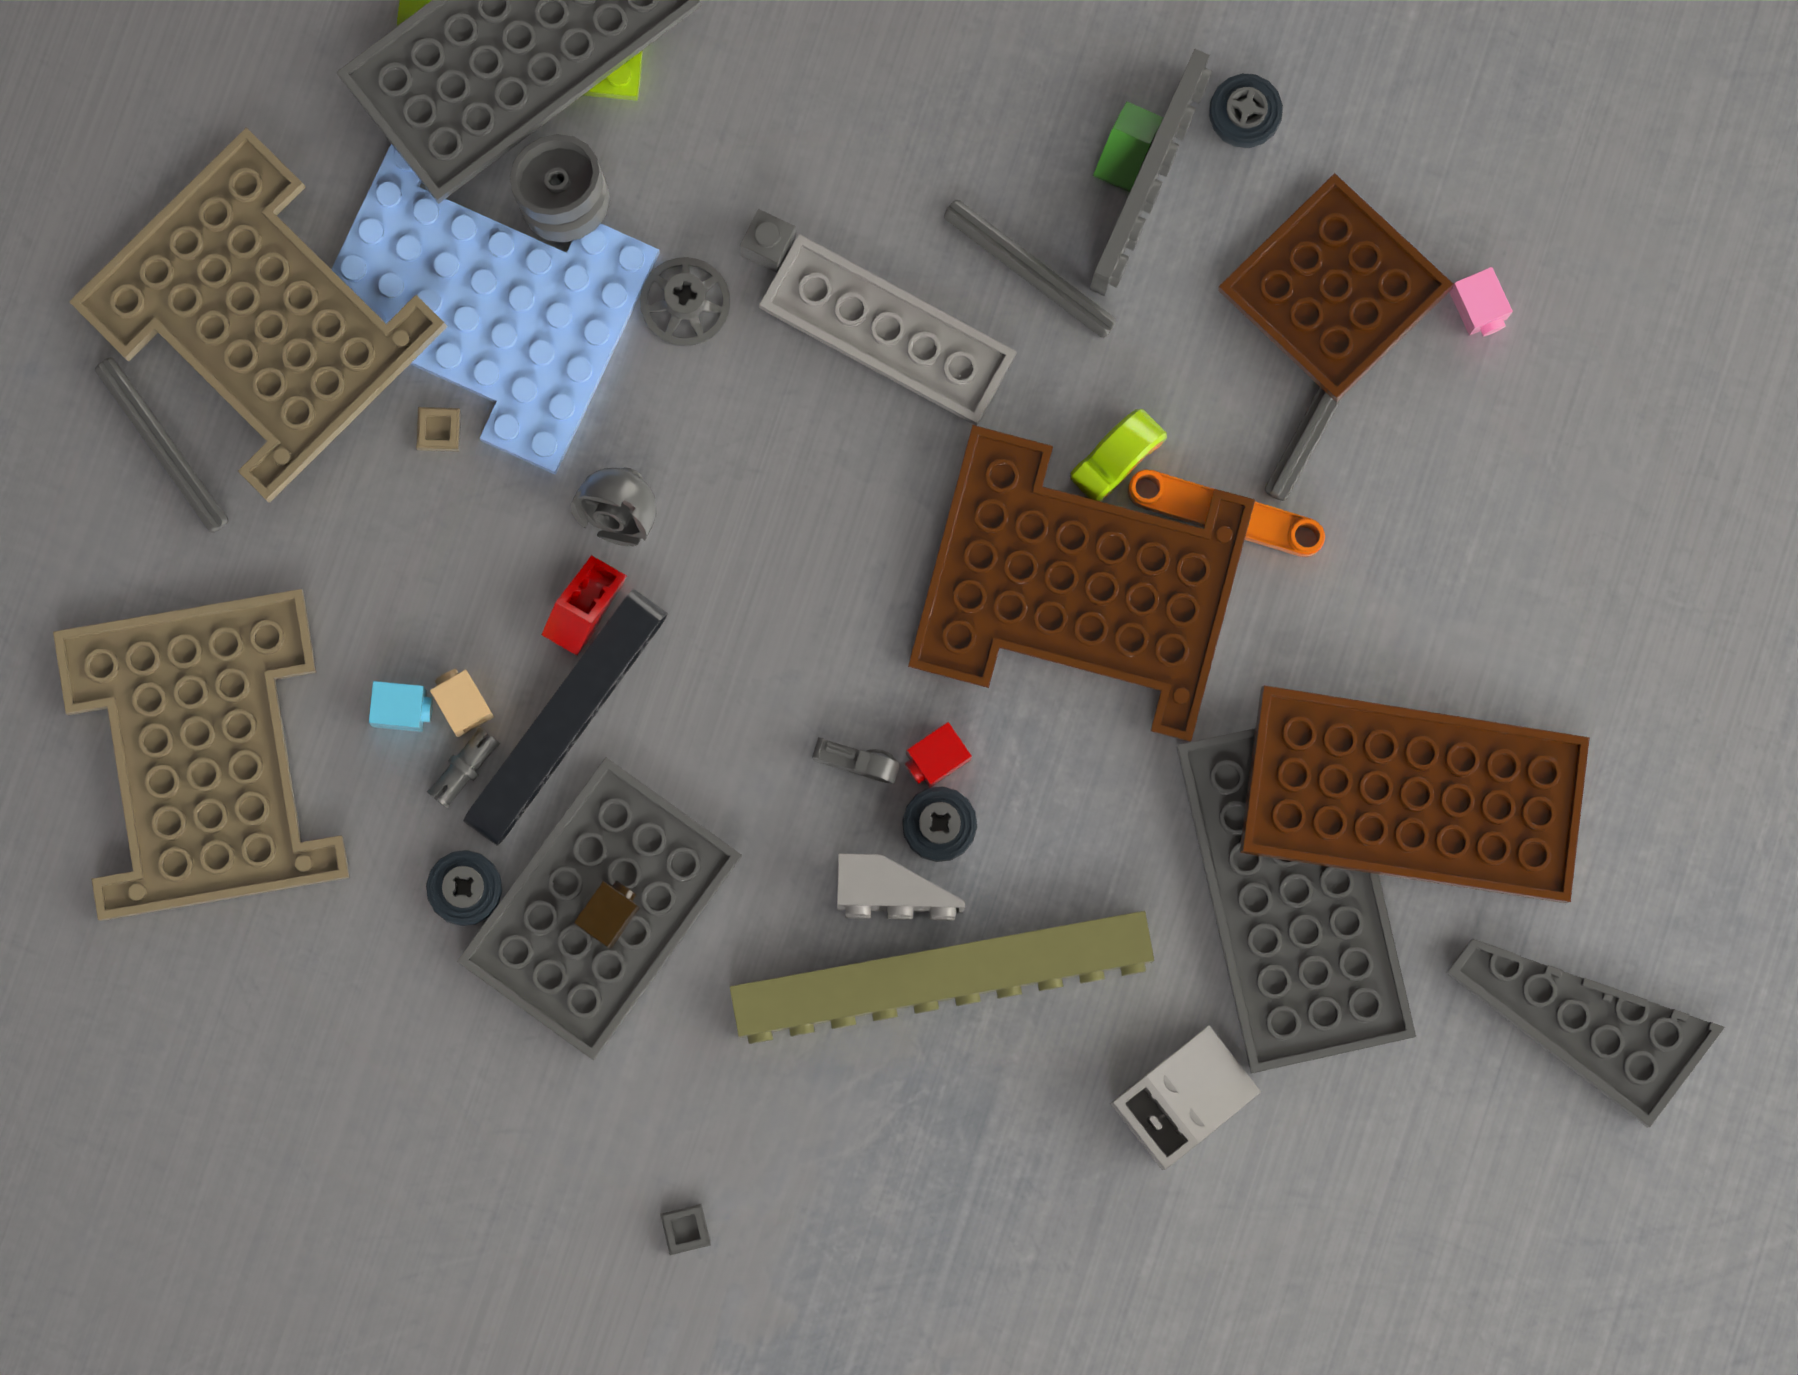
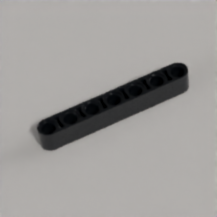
[463,589,668,846]

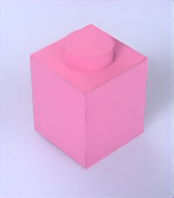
[1449,267,1513,337]

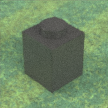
[740,209,796,273]

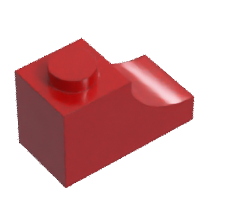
[541,555,627,656]

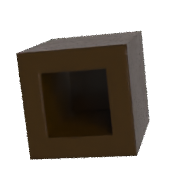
[574,881,640,950]

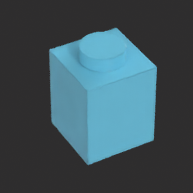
[369,681,433,732]

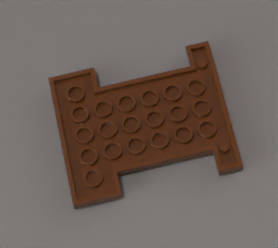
[908,425,1255,742]

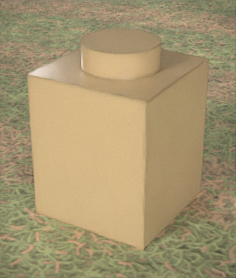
[430,669,494,738]

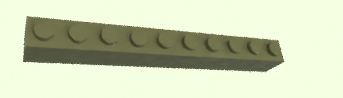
[729,911,1155,1044]

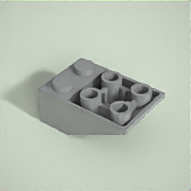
[837,853,965,921]
[1110,1026,1261,1170]

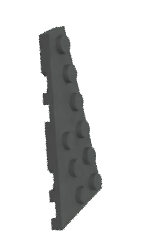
[1446,939,1725,1128]

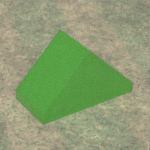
[1093,101,1164,192]

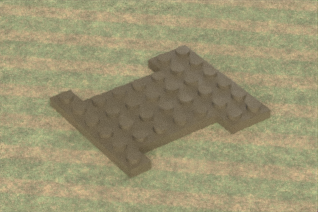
[69,127,448,503]
[53,589,350,921]

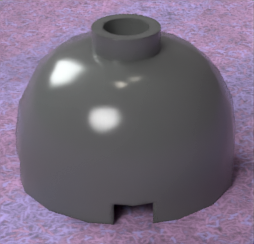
[570,467,657,547]

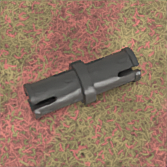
[427,727,500,809]

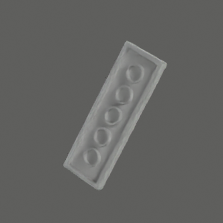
[759,234,1017,426]

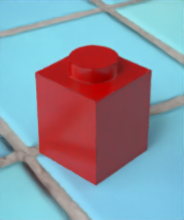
[904,722,972,788]

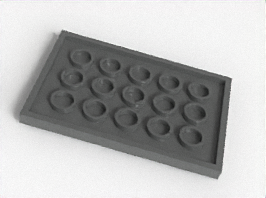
[457,757,742,1060]

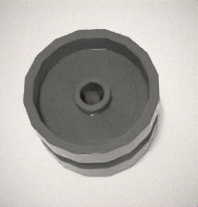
[509,134,610,242]

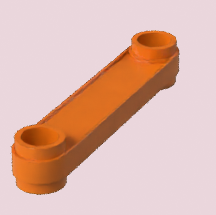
[1128,469,1325,557]

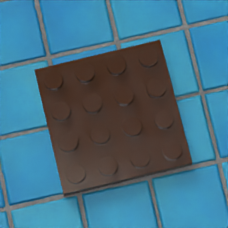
[1218,173,1454,402]

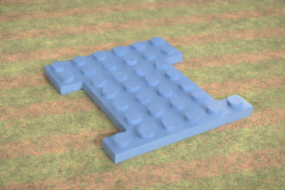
[331,144,660,475]

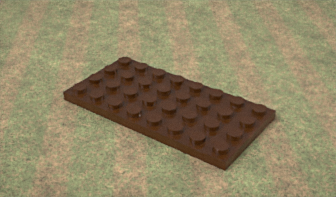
[1240,685,1590,904]

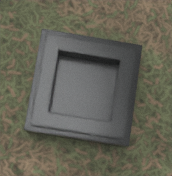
[660,1204,711,1255]

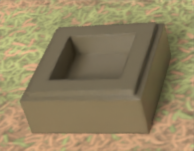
[416,407,461,452]

